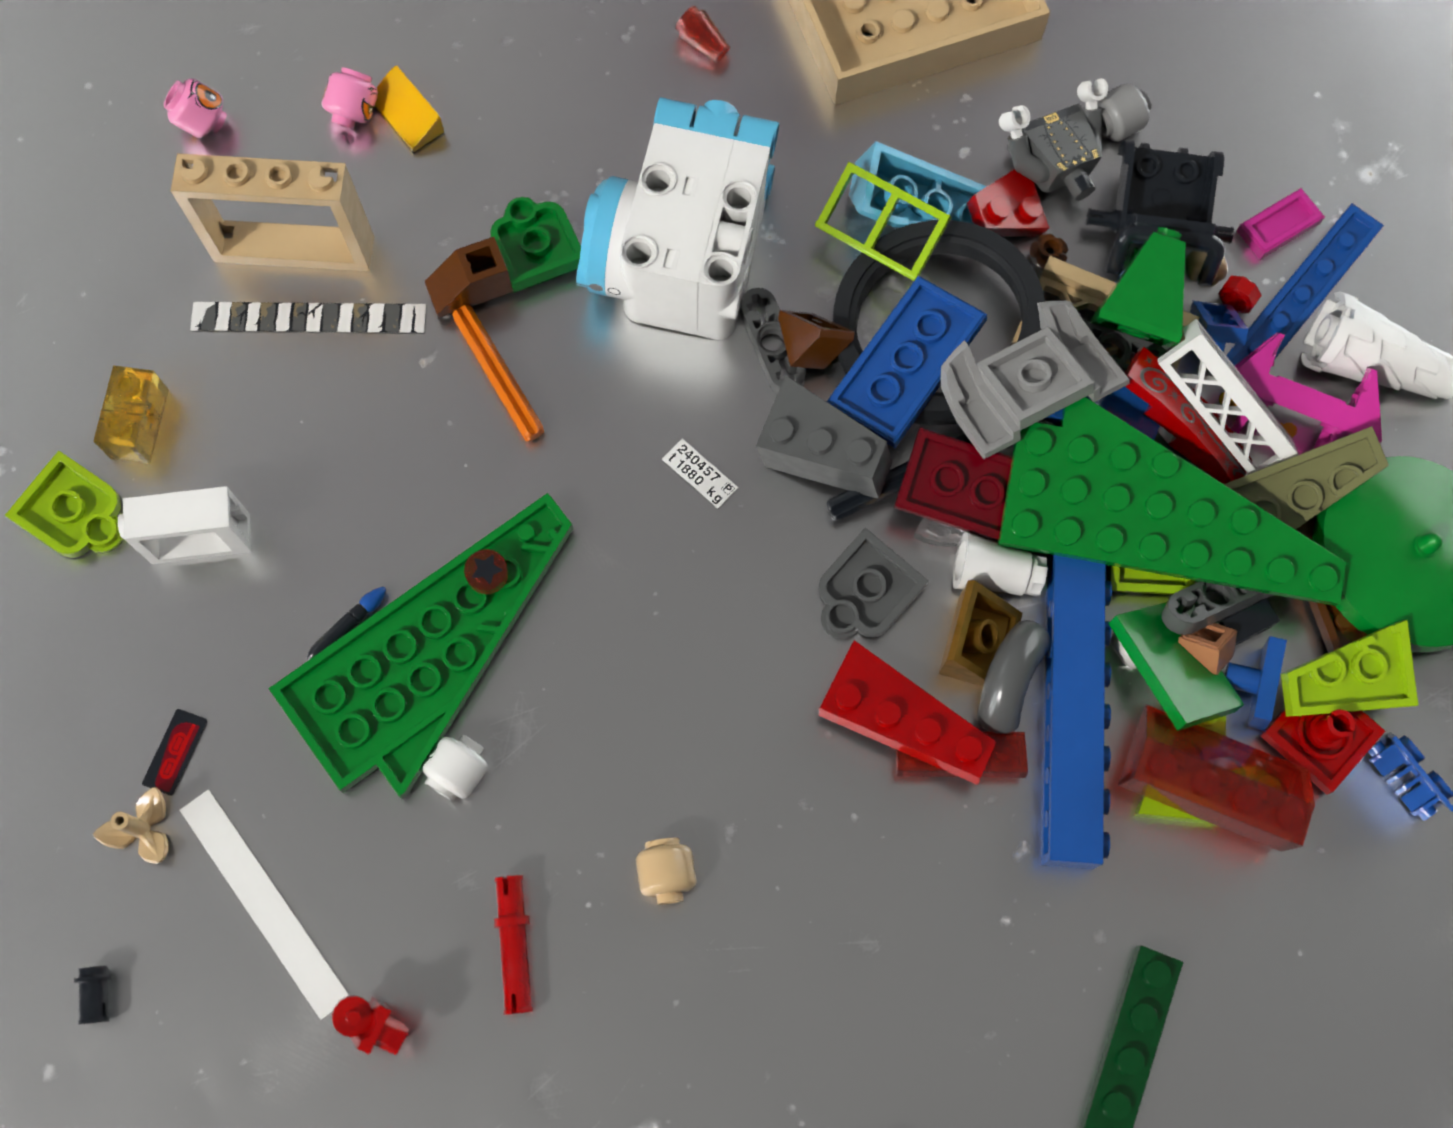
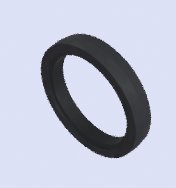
[833,220,1045,425]

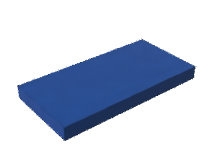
[826,275,987,448]

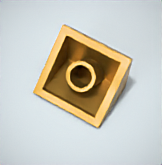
[939,580,1023,687]

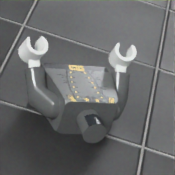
[999,78,1108,201]

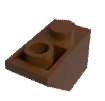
[424,236,513,318]

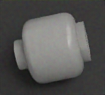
[1097,84,1151,141]

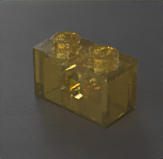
[93,365,169,464]

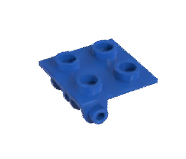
[1368,732,1453,821]

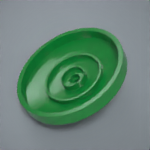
[1313,456,1453,653]

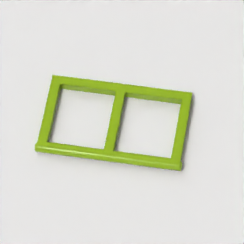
[815,162,952,281]

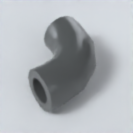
[977,620,1051,733]

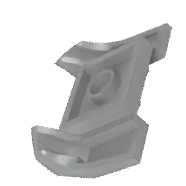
[941,301,1130,459]

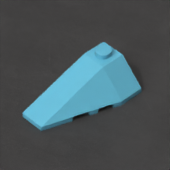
[849,141,987,228]

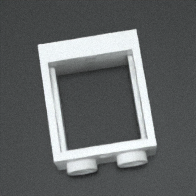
[118,486,252,564]

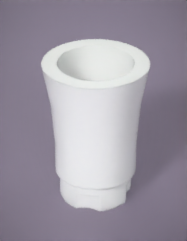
[953,532,1048,596]

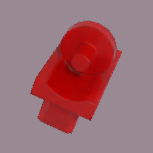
[332,995,409,1055]

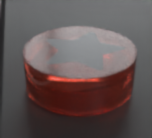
[464,549,508,594]

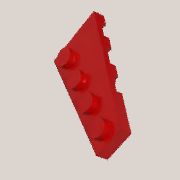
[818,640,996,785]

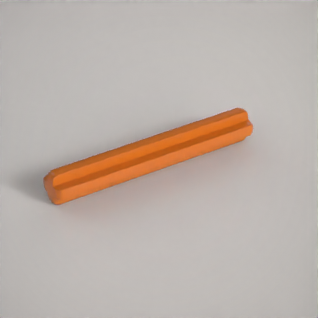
[452,304,544,442]

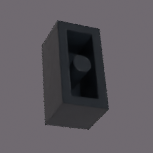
[1219,598,1280,646]

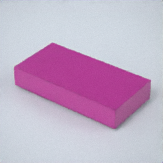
[1236,188,1325,260]

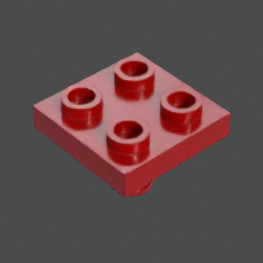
[1260,708,1386,795]

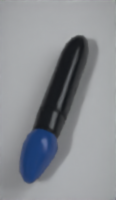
[307,586,386,660]

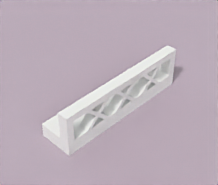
[1157,319,1299,474]

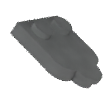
[819,528,929,639]

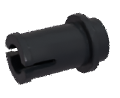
[74,966,112,1025]

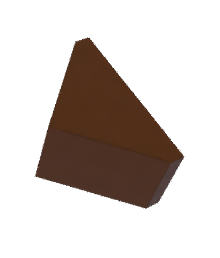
[778,310,855,369]

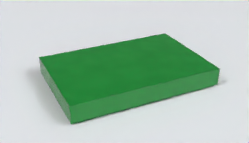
[1108,602,1244,731]

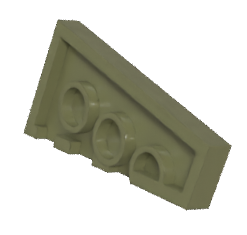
[1224,426,1389,530]

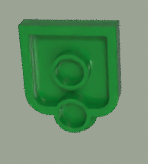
[490,197,581,293]

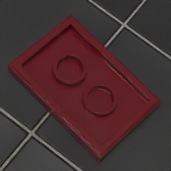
[894,428,1012,541]

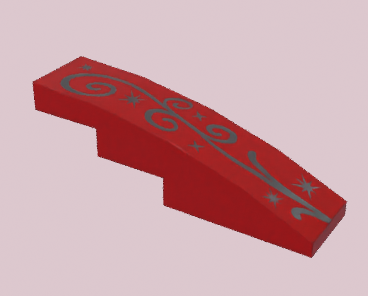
[1124,347,1253,484]

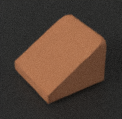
[1178,623,1237,675]

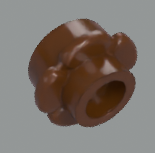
[1030,234,1068,271]

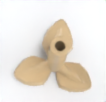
[93,787,169,864]

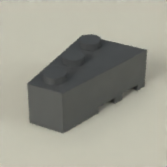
[756,375,892,499]

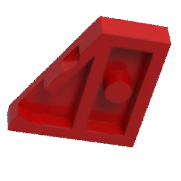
[967,169,1049,237]

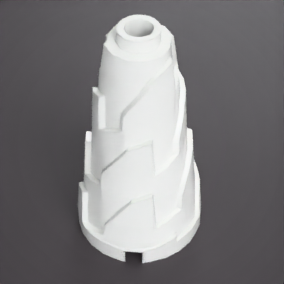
[1301,291,1453,400]

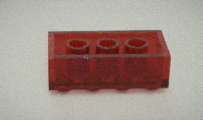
[1118,705,1315,852]

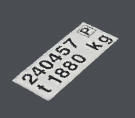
[662,439,739,508]

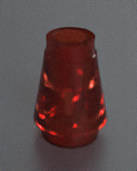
[675,6,730,63]

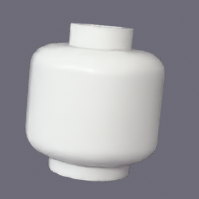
[423,734,488,802]

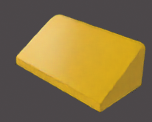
[375,65,445,153]

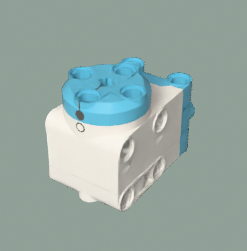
[576,97,780,340]

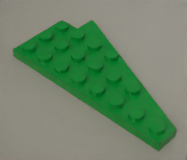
[998,397,1346,606]
[268,493,573,799]

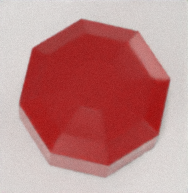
[1218,275,1262,314]

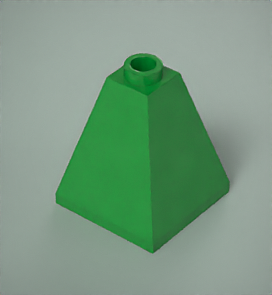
[1090,227,1186,350]

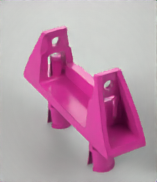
[1230,332,1382,449]

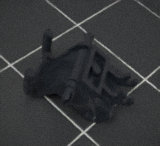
[1086,140,1234,287]

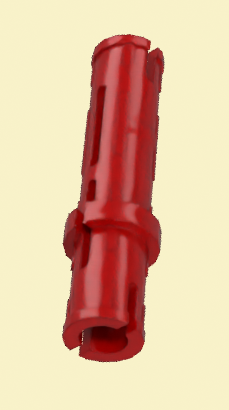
[494,875,533,1015]

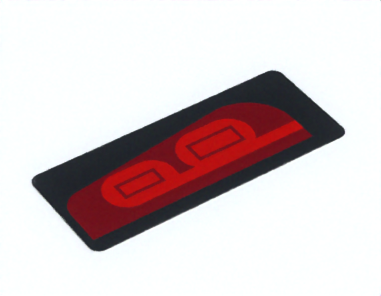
[142,709,207,796]

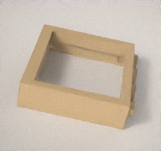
[170,153,375,271]

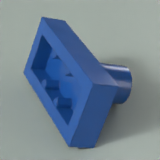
[1190,301,1249,352]
[1225,636,1287,731]

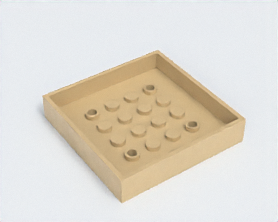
[788,0,1051,106]

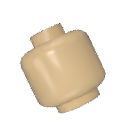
[636,838,696,905]

